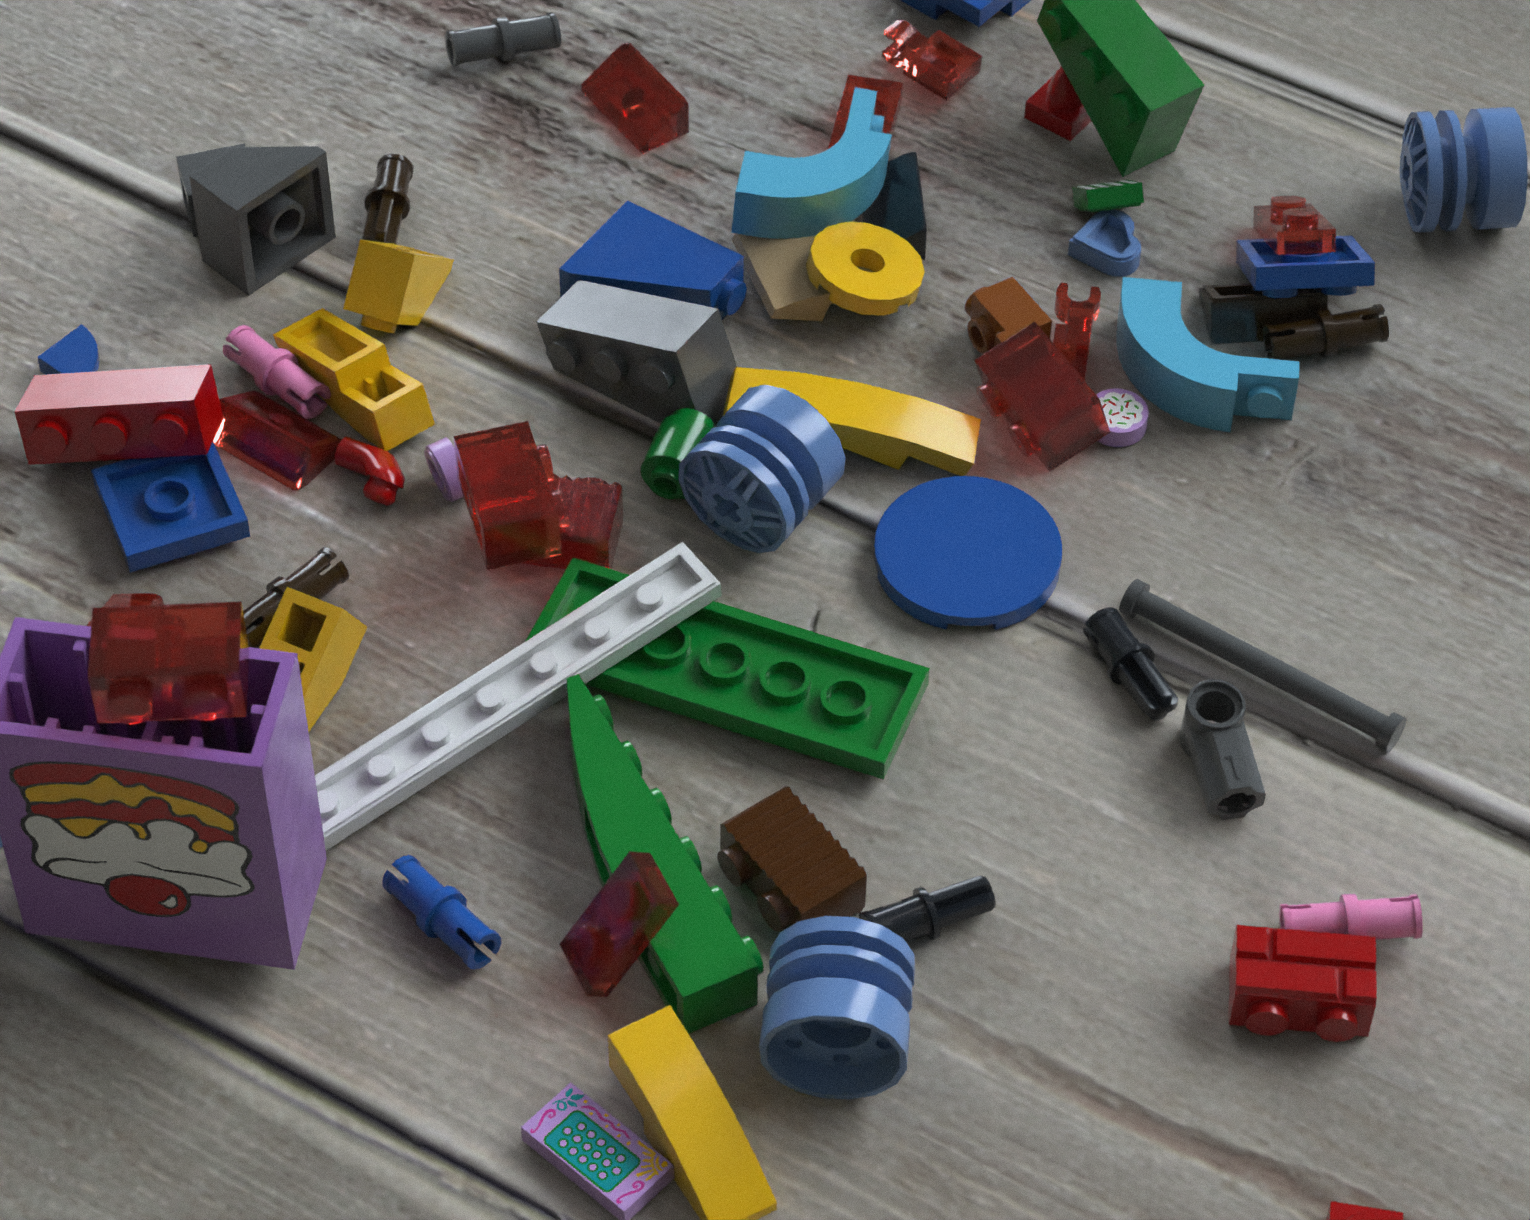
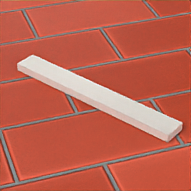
[315,542,722,850]

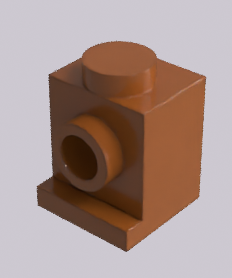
[965,276,1052,384]

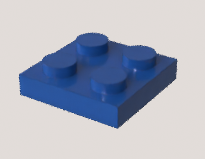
[1236,235,1375,298]
[91,442,250,573]

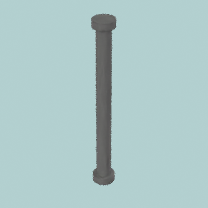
[1119,579,1407,753]

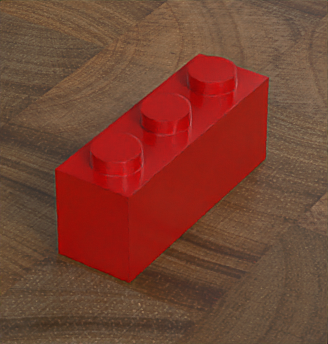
[14,364,224,465]

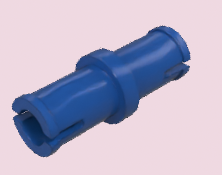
[382,855,501,970]

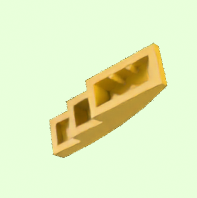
[722,367,981,476]

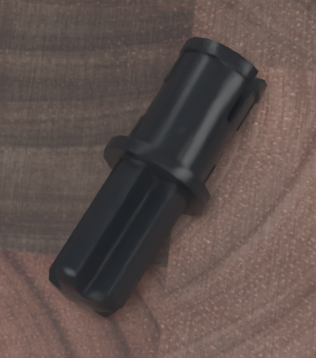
[1083,607,1178,721]
[859,876,996,942]

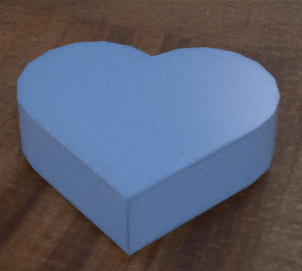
[1068,209,1141,277]

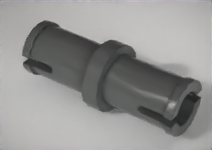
[445,12,561,66]

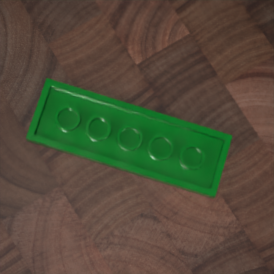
[525,557,930,780]

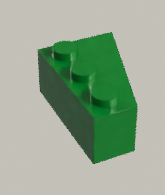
[1037,0,1204,177]

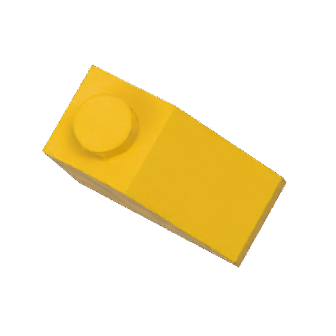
[343,239,454,334]

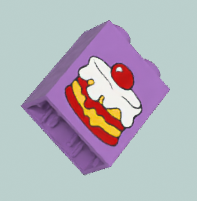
[0,617,327,970]

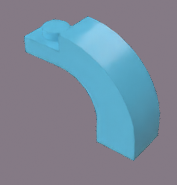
[731,87,892,239]
[1116,277,1300,432]

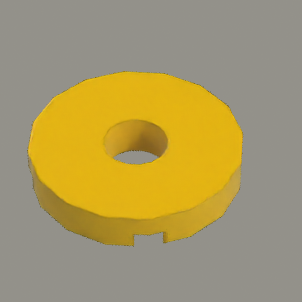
[806,222,925,316]

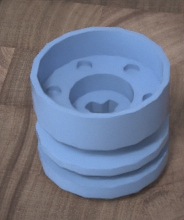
[1400,107,1528,233]
[678,385,846,553]
[759,916,915,1100]

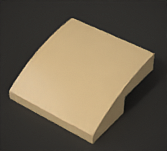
[732,220,873,321]

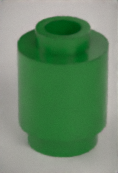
[640,408,715,499]

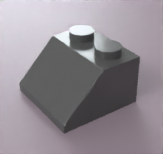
[189,146,336,296]

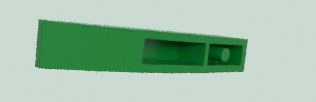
[567,674,764,1034]

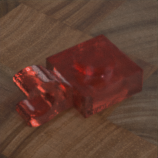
[882,19,982,101]
[1051,283,1101,388]

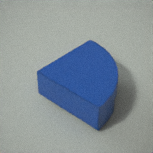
[37,324,99,375]

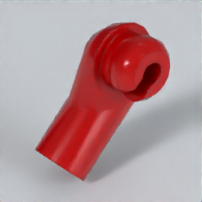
[335,436,405,506]

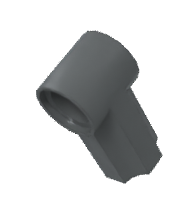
[1179,679,1266,820]

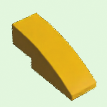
[273,308,435,451]
[608,1005,777,1220]

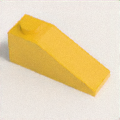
[259,587,367,732]

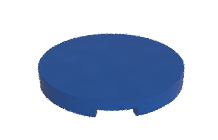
[874,476,1062,630]

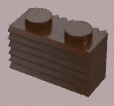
[717,786,867,932]

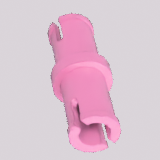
[223,325,331,419]
[1279,894,1423,940]

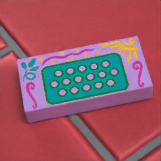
[521,1082,674,1220]

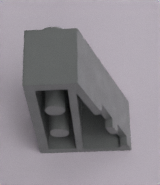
[536,280,737,427]

